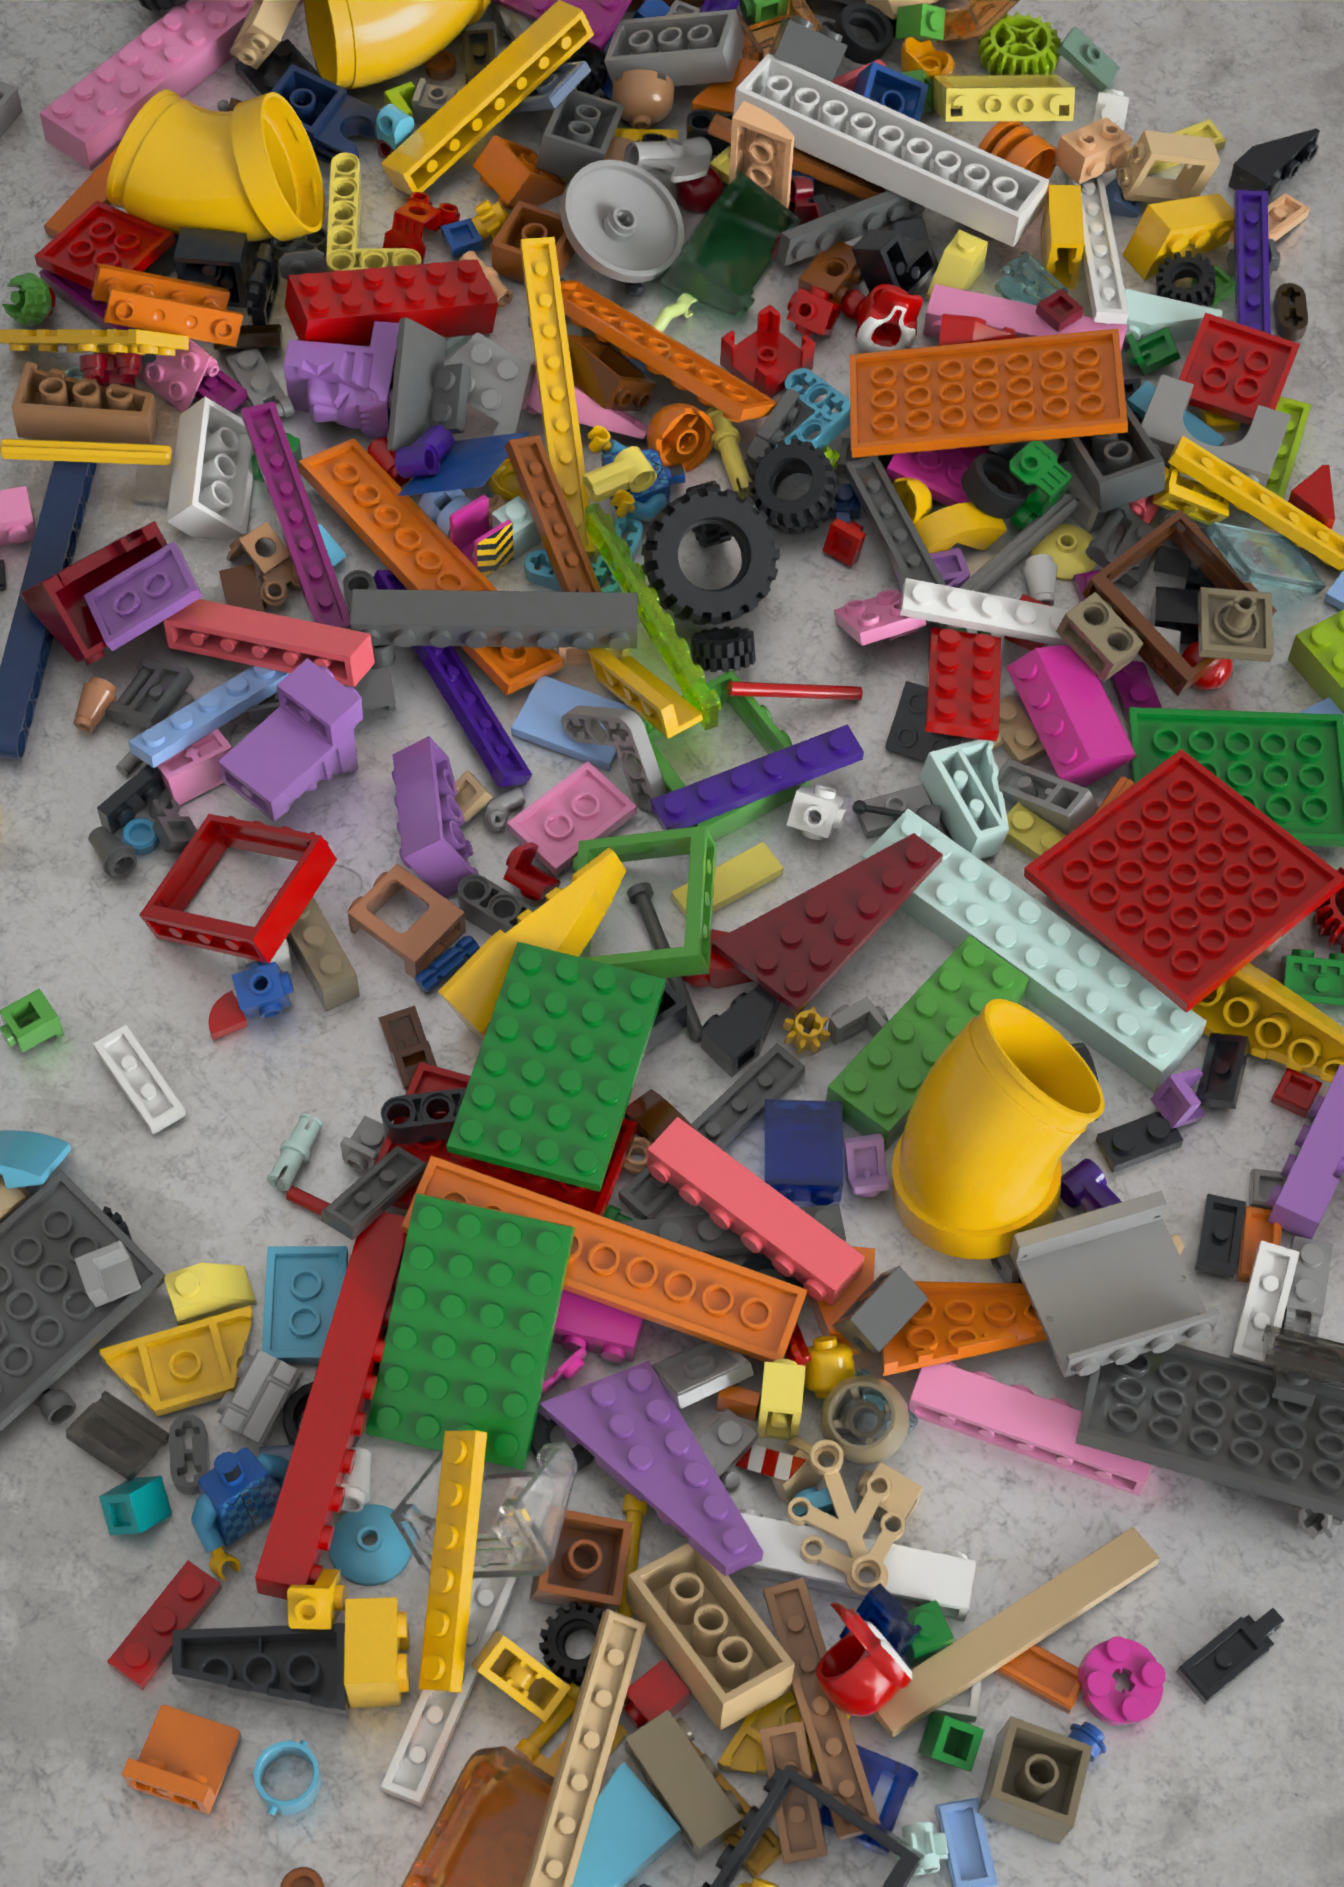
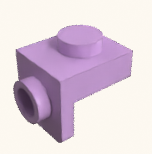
[842,1133,891,1197]

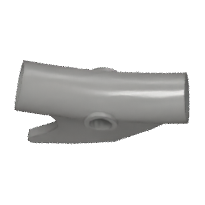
[624,137,712,183]

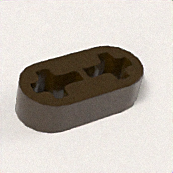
[1273,283,1308,341]

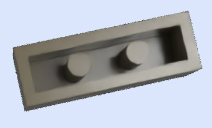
[286,897,360,1011]
[625,1710,744,1859]

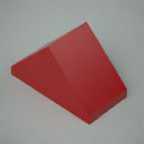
[1288,465,1335,529]

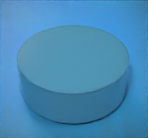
[122,818,160,856]

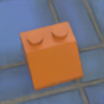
[473,135,566,210]

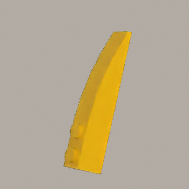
[438,848,627,1040]
[1191,963,1344,1083]

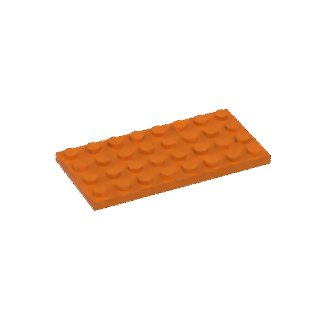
[849,328,1128,458]

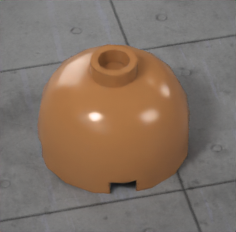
[612,69,675,129]

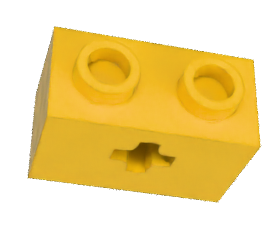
[470,1630,571,1723]

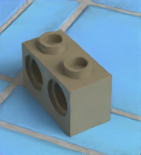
[1056,592,1143,682]

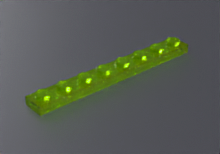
[585,502,722,731]

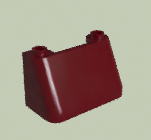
[20,521,168,665]

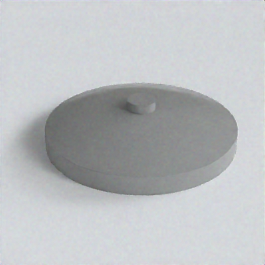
[560,160,684,283]

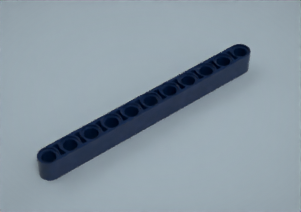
[0,461,97,760]

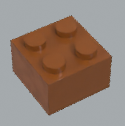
[491,200,576,283]
[529,1507,633,1612]

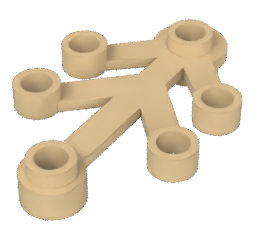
[787,1440,906,1597]

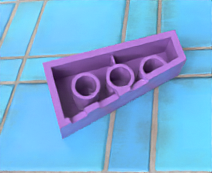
[392,736,479,898]
[1266,1065,1344,1239]

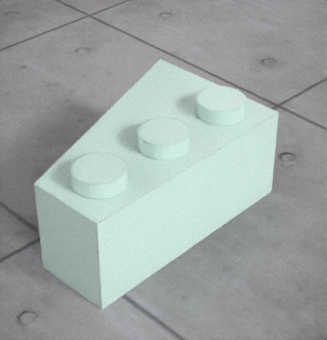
[919,739,1009,859]

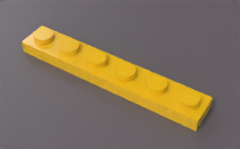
[1168,435,1344,572]
[418,1430,487,1692]

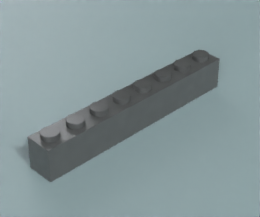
[350,589,638,650]

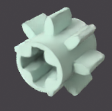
[895,1822,948,1875]

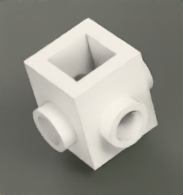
[787,785,847,840]

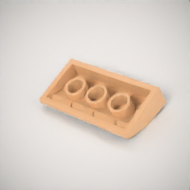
[727,101,794,233]

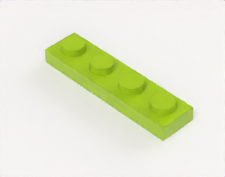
[1266,396,1312,499]

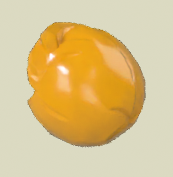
[901,37,955,81]

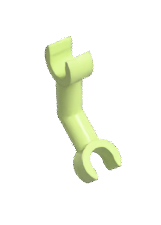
[652,293,698,332]

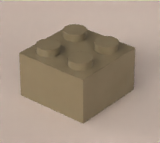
[977,1716,1093,1843]

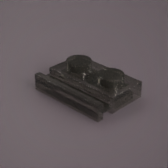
[1262,1324,1344,1383]
[66,1390,169,1482]

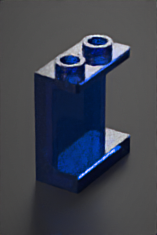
[763,1099,843,1205]

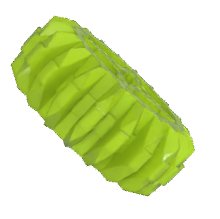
[977,12,1061,75]

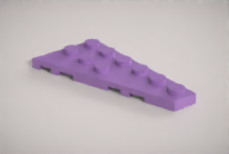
[539,1361,763,1576]

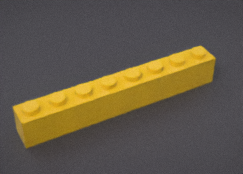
[381,0,594,196]

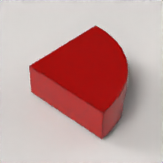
[208,990,248,1040]

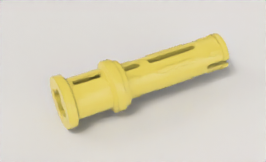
[705,407,752,499]

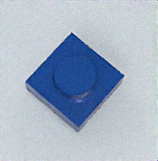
[441,218,483,258]

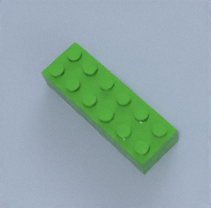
[825,935,1029,1151]

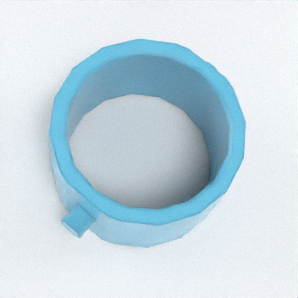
[253,1740,322,1816]

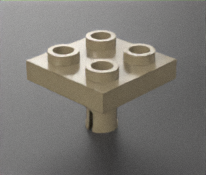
[1198,587,1273,662]

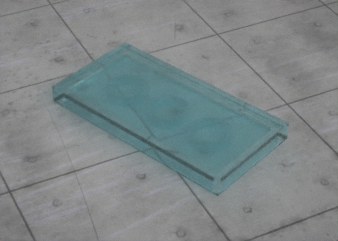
[1206,522,1326,594]

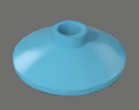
[329,1504,413,1586]

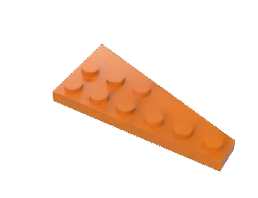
[881,1281,1047,1376]

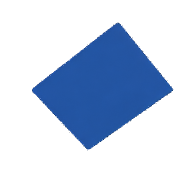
[398,432,530,496]

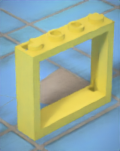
[933,74,1075,122]

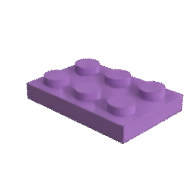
[84,541,204,651]

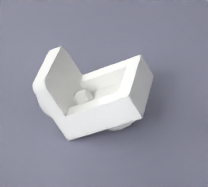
[1093,89,1130,131]

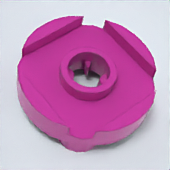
[1078,1636,1166,1726]

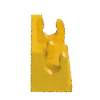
[1152,465,1230,527]

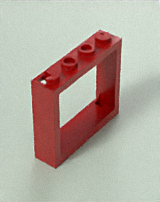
[139,814,337,964]

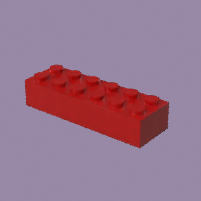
[284,259,499,346]

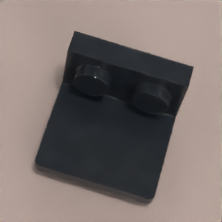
[885,681,963,762]

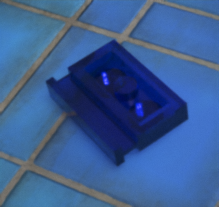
[839,1583,923,1658]

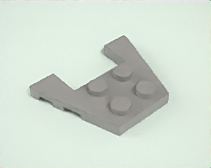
[444,332,536,436]

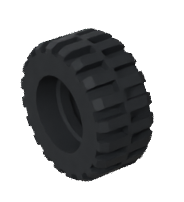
[641,487,780,626]

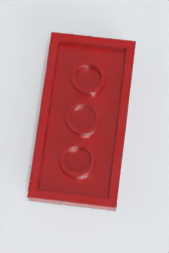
[925,627,1001,742]

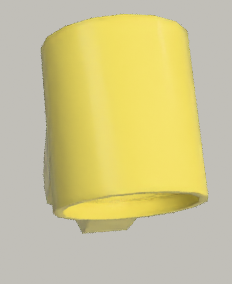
[583,446,657,503]

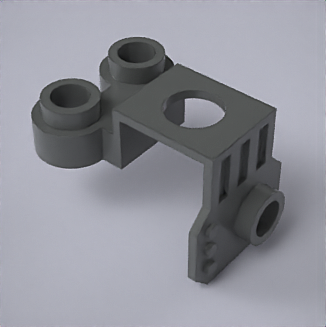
[271,228,327,280]

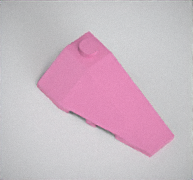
[524,361,648,439]

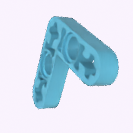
[775,368,851,450]
[524,515,643,593]

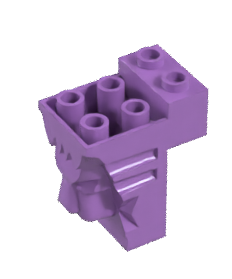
[284,321,399,439]
[218,658,363,822]

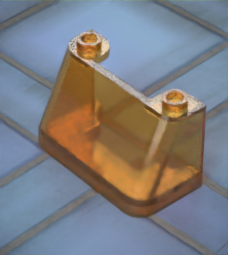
[401,1746,554,1887]

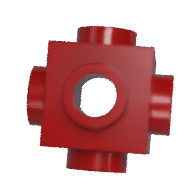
[786,285,843,336]

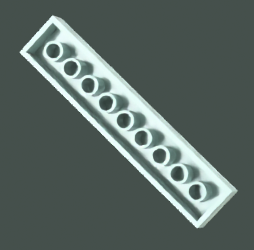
[862,809,1207,1093]

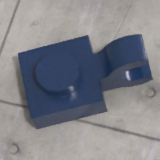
[827,483,860,524]

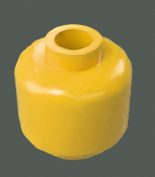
[804,1336,855,1398]

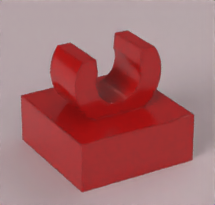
[822,518,866,567]

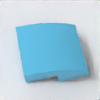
[0,1130,71,1189]

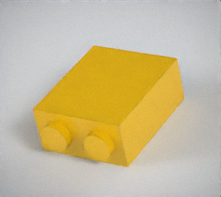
[1040,184,1084,289]

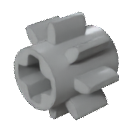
[1292,1505,1344,1539]

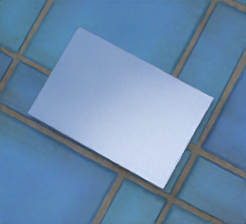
[511,675,637,771]

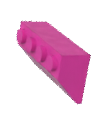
[1006,645,1137,788]

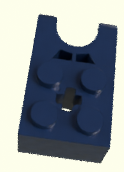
[271,64,380,165]

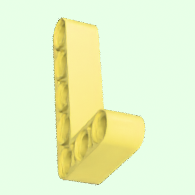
[326,152,422,272]

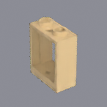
[229,0,300,70]
[1117,130,1220,203]

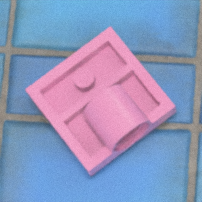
[834,590,926,646]

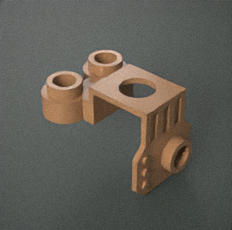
[226,521,302,610]

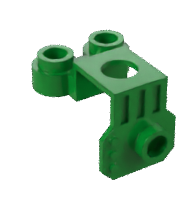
[1009,441,1073,532]

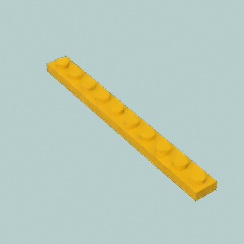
[520,237,596,557]

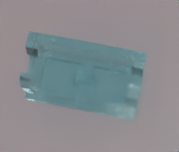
[995,250,1068,305]

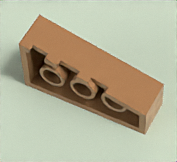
[12,361,158,444]

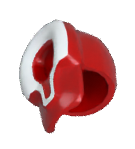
[855,284,923,353]
[816,1602,912,1717]

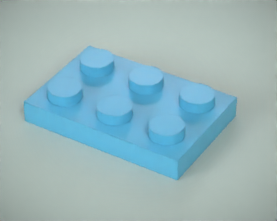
[262,1246,348,1364]

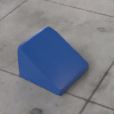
[632,0,670,19]

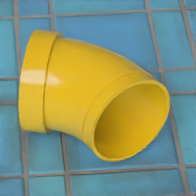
[304,0,492,89]
[106,89,325,242]
[892,999,1105,1260]

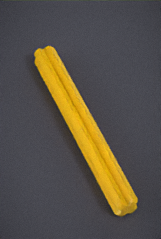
[0,438,172,466]

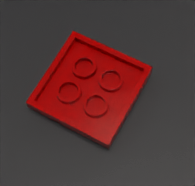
[35,200,175,290]
[1178,312,1300,426]

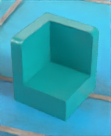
[99,1476,172,1535]

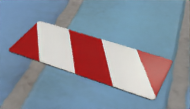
[735,1445,806,1481]

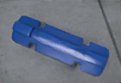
[415,936,480,993]

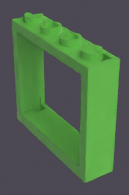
[635,670,811,841]
[573,825,716,978]

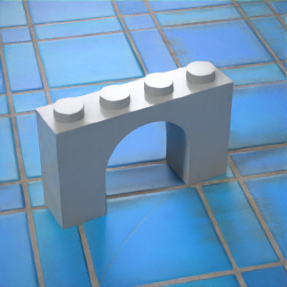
[1141,374,1291,488]

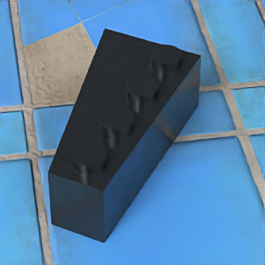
[172,1623,349,1718]

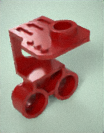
[383,192,460,264]

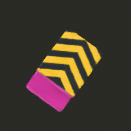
[449,495,513,577]

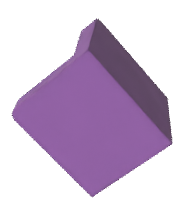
[1150,1068,1205,1129]

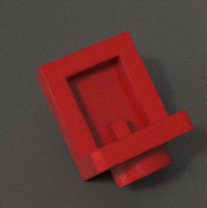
[503,842,561,900]

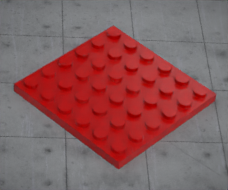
[1024,749,1344,1013]

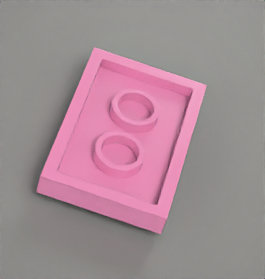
[507,761,637,876]

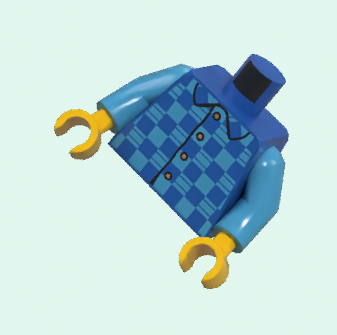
[587,425,685,522]
[191,1447,289,1581]

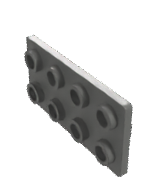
[387,317,470,453]

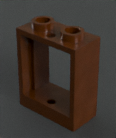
[567,334,657,412]

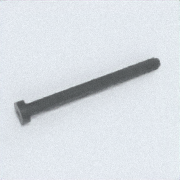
[626,882,702,1042]

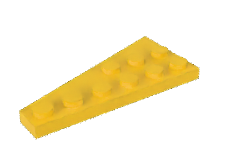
[0,329,189,356]

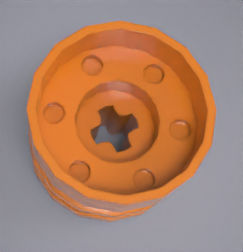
[978,121,1057,180]

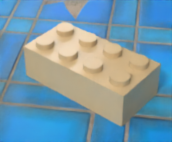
[626,1543,795,1731]

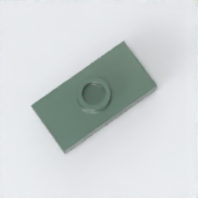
[1056,26,1120,92]

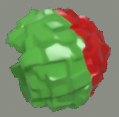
[2,273,56,326]

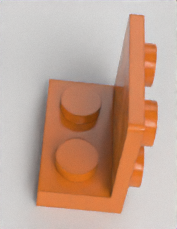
[121,1705,241,1815]

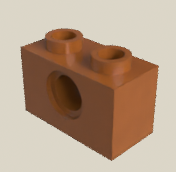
[798,241,863,304]

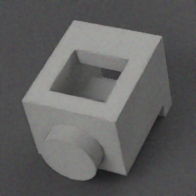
[412,78,457,125]

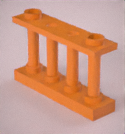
[92,263,244,347]

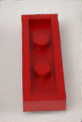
[107,1560,222,1690]

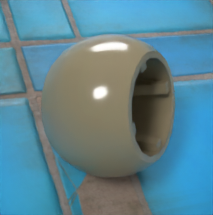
[820,1375,909,1465]

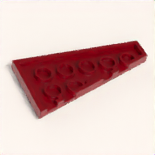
[712,833,943,1015]

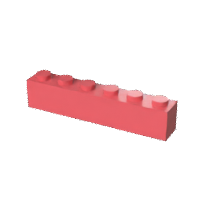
[163,599,375,687]
[647,1117,865,1306]

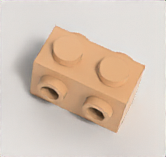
[1054,117,1133,184]

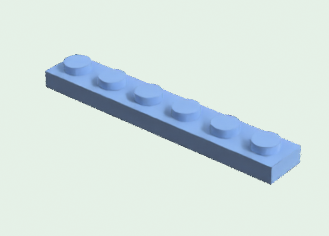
[128,666,290,768]

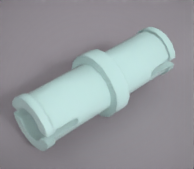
[267,1113,323,1191]

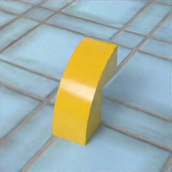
[914,502,1007,554]

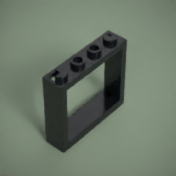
[701,1764,925,1887]

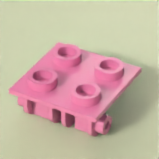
[140,339,219,413]

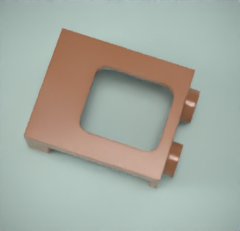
[347,863,466,979]

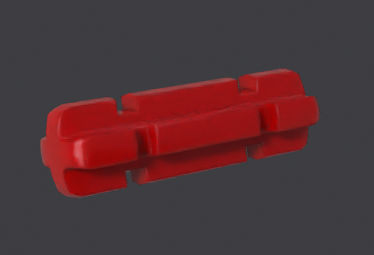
[785,1323,811,1370]

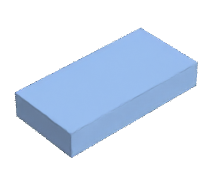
[935,1797,998,1887]

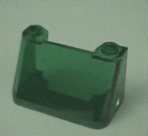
[659,171,801,316]

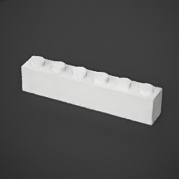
[732,1509,977,1622]

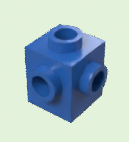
[232,961,294,1018]

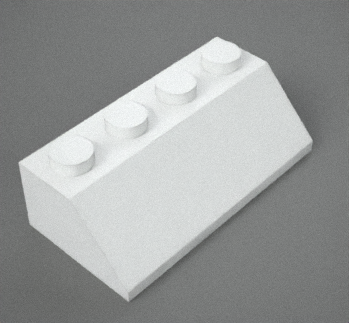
[166,397,254,539]

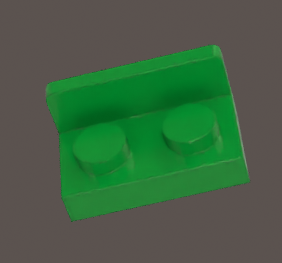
[1281,949,1344,1007]

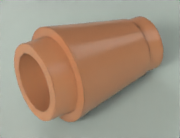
[73,677,117,733]

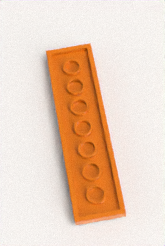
[560,280,778,423]

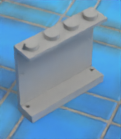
[1009,1191,1220,1377]

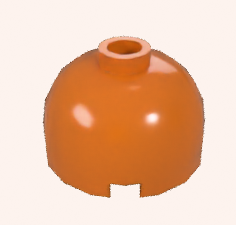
[646,403,715,472]

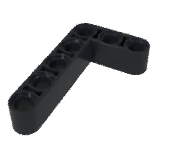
[381,1088,466,1144]

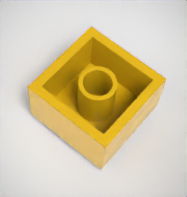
[344,1597,410,1708]

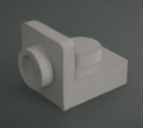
[340,1115,387,1172]

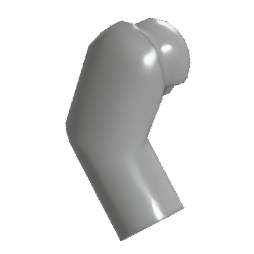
[483,787,526,832]

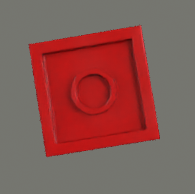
[720,304,815,398]

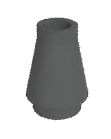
[88,826,137,877]

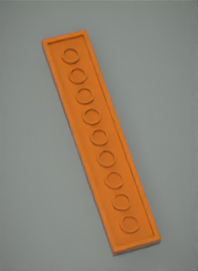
[298,438,564,696]
[401,1156,808,1362]

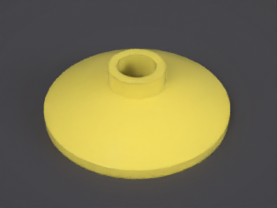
[1030,524,1097,581]

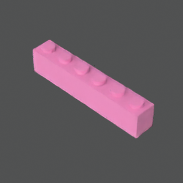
[923,284,1128,352]
[908,1361,1151,1496]

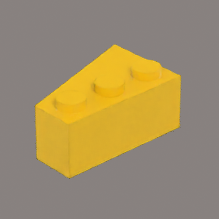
[1122,193,1234,280]

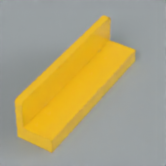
[588,648,703,739]

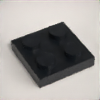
[235,39,321,97]

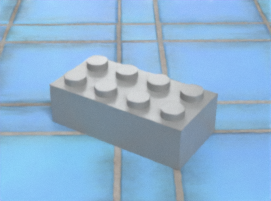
[604,9,745,86]

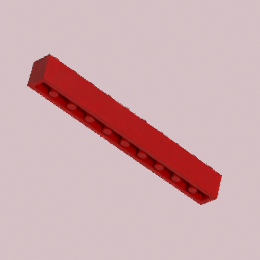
[255,1212,407,1600]

